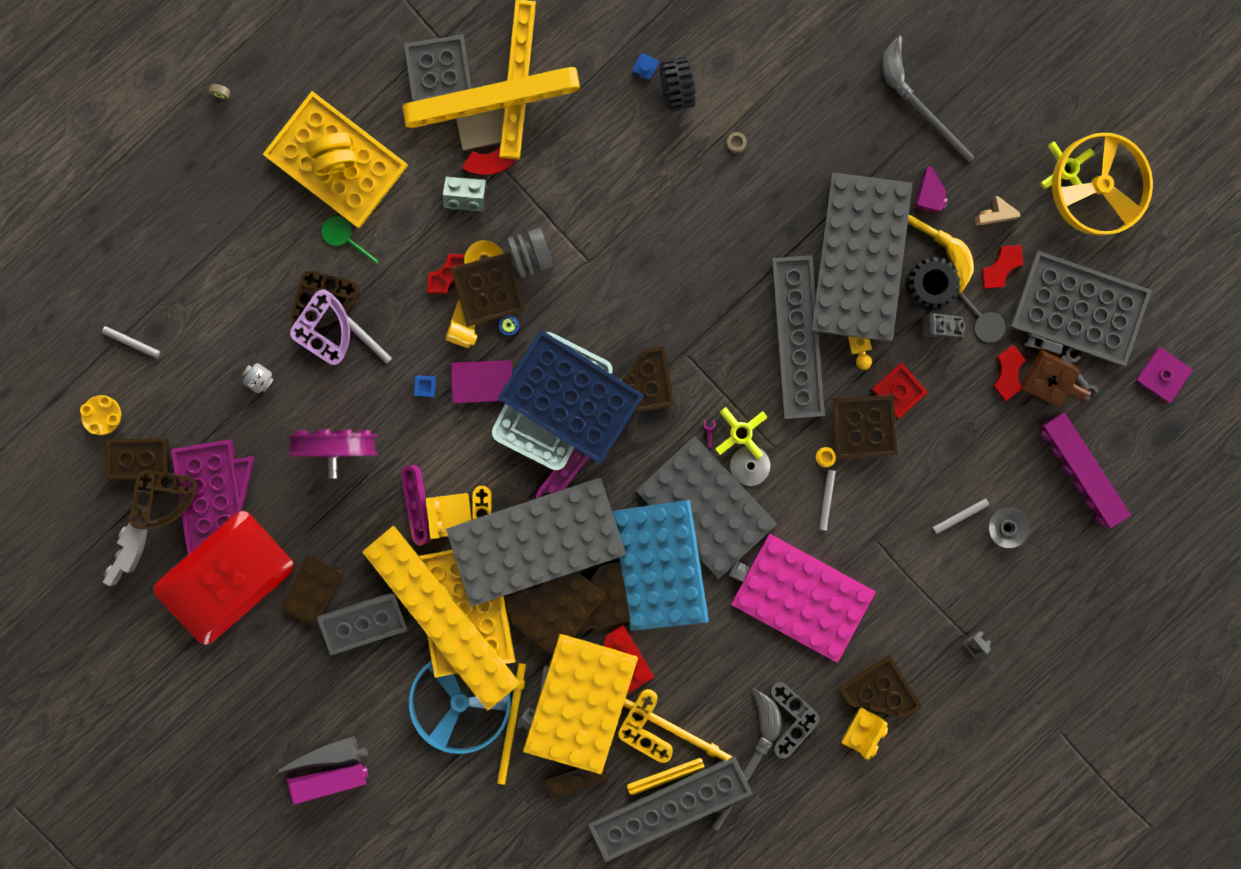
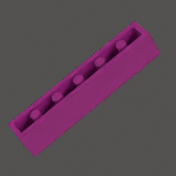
[1039,413,1131,528]

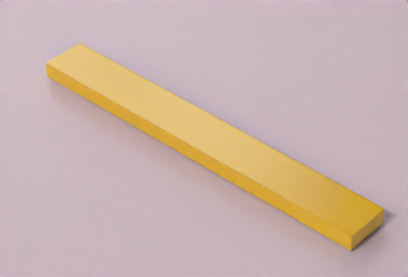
[500,0,536,160]

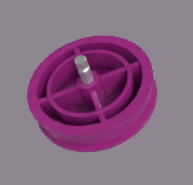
[286,430,378,478]

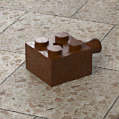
[1021,350,1091,407]

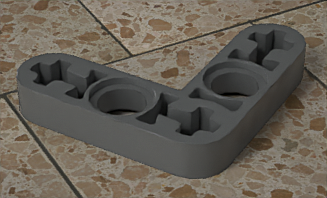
[770,682,819,758]

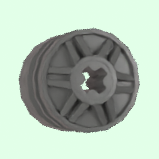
[508,227,554,278]

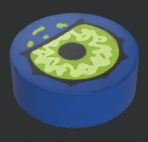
[499,315,519,336]

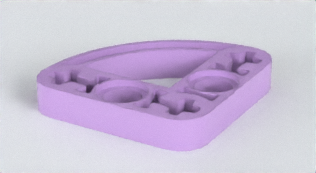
[290,290,350,365]

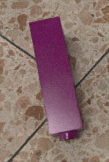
[286,762,369,804]

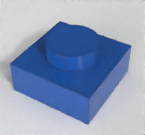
[632,53,659,81]
[414,375,437,397]

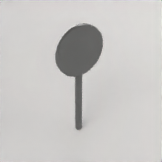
[957,291,1006,342]

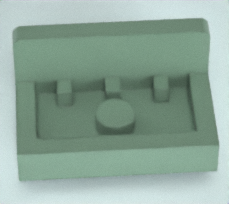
[443,177,486,211]

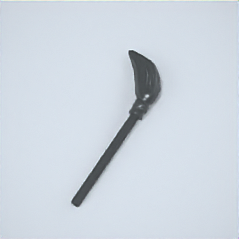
[882,35,975,162]
[712,688,782,831]

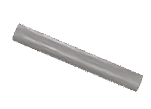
[348,317,392,364]
[102,326,160,358]
[819,470,836,531]
[932,498,989,534]

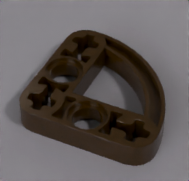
[291,271,360,329]
[129,470,198,530]

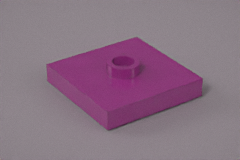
[1135,347,1193,403]

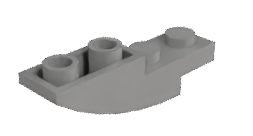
[103,508,147,586]

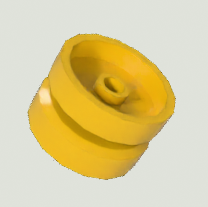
[306,133,357,176]

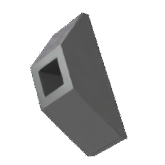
[922,313,965,338]

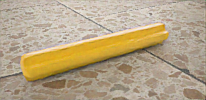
[627,758,704,795]

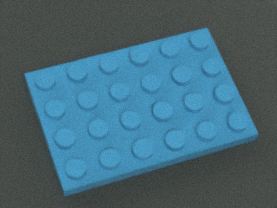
[612,500,709,631]

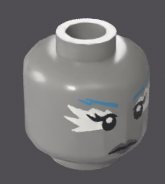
[242,363,274,393]

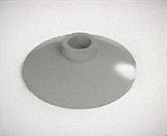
[730,446,770,486]

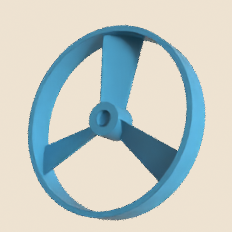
[409,660,511,754]

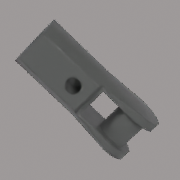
[1024,333,1063,357]

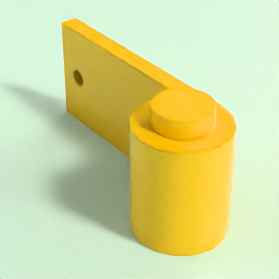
[445,299,477,348]

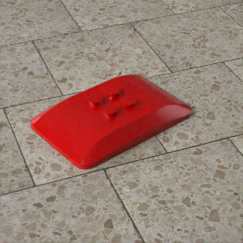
[154,511,294,644]

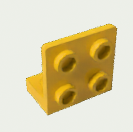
[426,493,472,539]
[841,707,888,760]

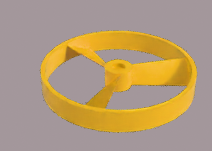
[1052,133,1153,236]

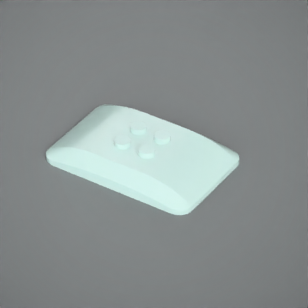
[492,332,612,470]

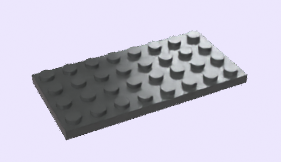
[811,172,913,342]
[446,478,626,607]

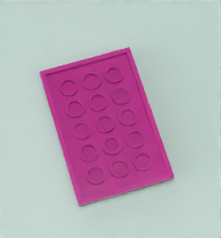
[731,534,876,663]

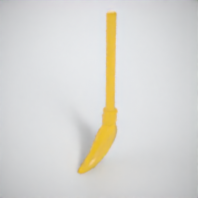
[908,214,974,293]

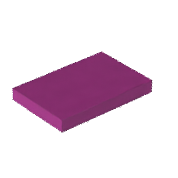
[451,360,512,403]

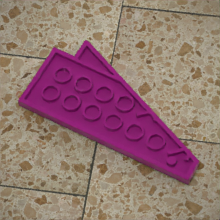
[171,439,255,555]

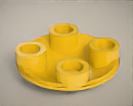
[80,395,121,435]

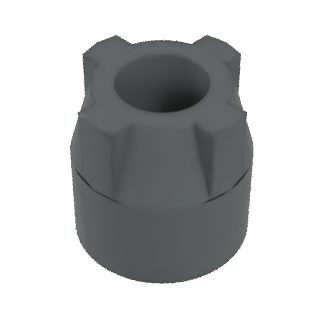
[729,561,749,582]

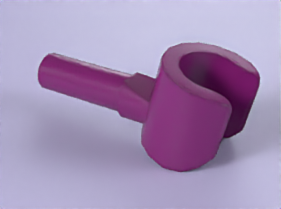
[703,419,716,448]

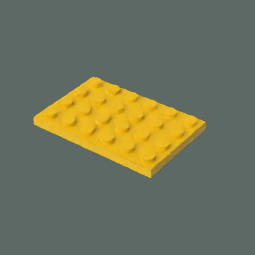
[263,91,408,229]
[419,550,515,678]
[523,634,638,774]

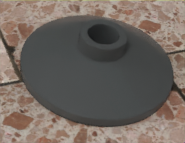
[988,508,1029,548]

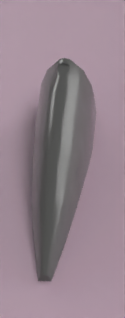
[279,736,368,773]

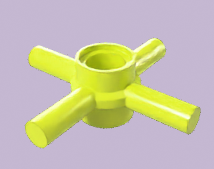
[1040,141,1094,189]
[715,407,768,459]

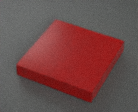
[871,362,928,419]

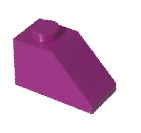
[914,166,948,214]

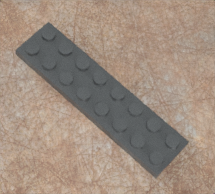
[772,255,825,419]
[588,756,753,862]

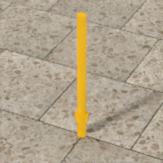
[497,663,526,785]
[623,698,732,761]

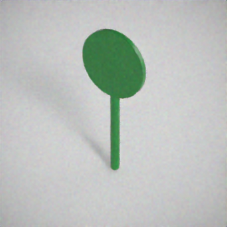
[322,216,378,264]

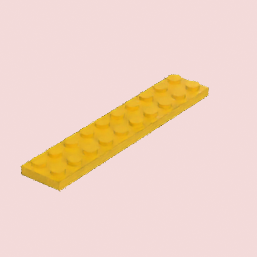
[362,526,521,710]

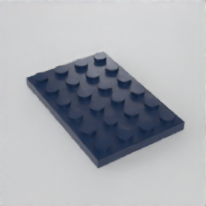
[497,330,644,464]

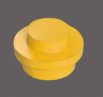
[816,447,836,467]

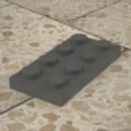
[317,592,408,655]

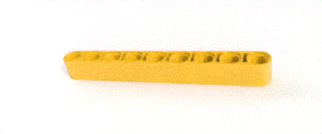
[402,67,580,128]

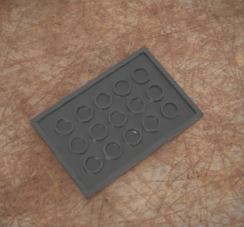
[1010,251,1152,367]
[636,436,777,579]

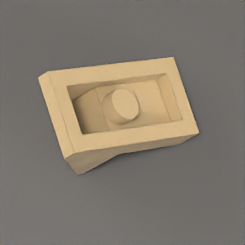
[975,196,1020,226]

